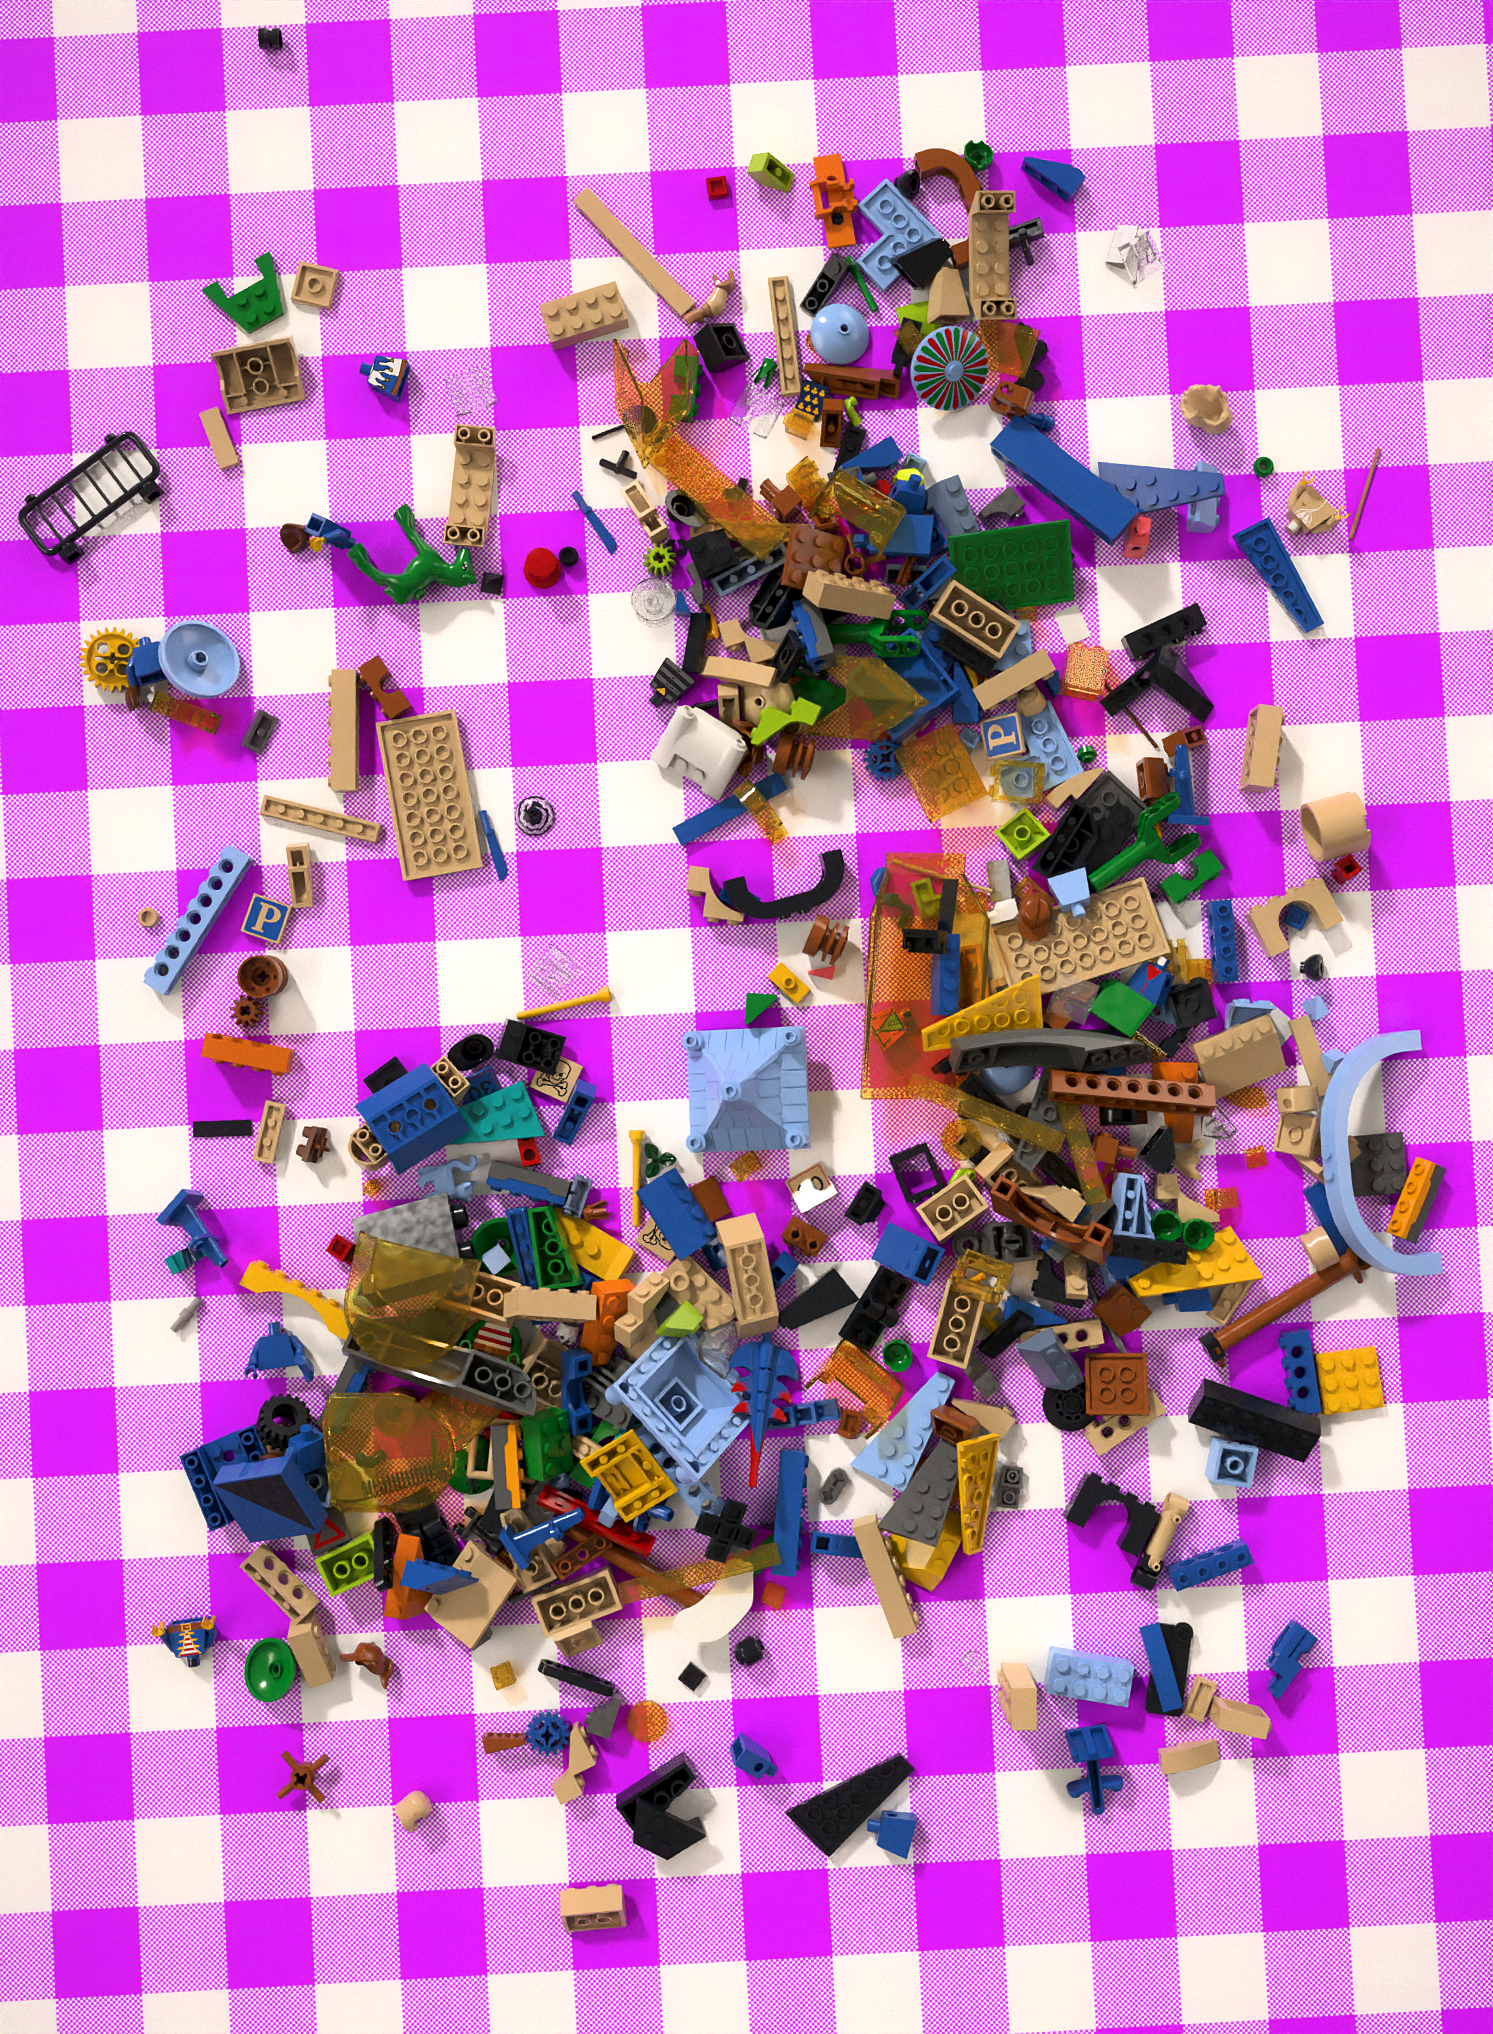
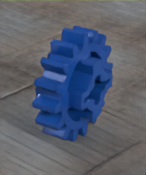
[863,737,907,782]
[526,1709,571,1757]

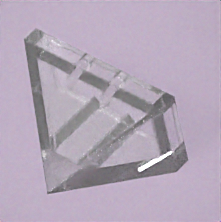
[1201,1106,1238,1141]

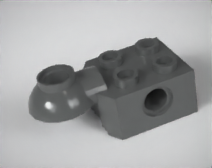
[952,1221,1035,1265]

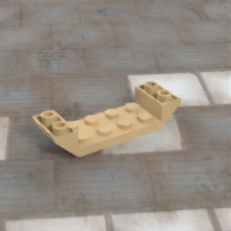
[968,191,1017,320]
[443,424,496,548]
[350,1055,471,1166]
[715,1213,779,1339]

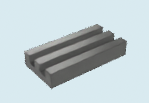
[585,1365,619,1394]

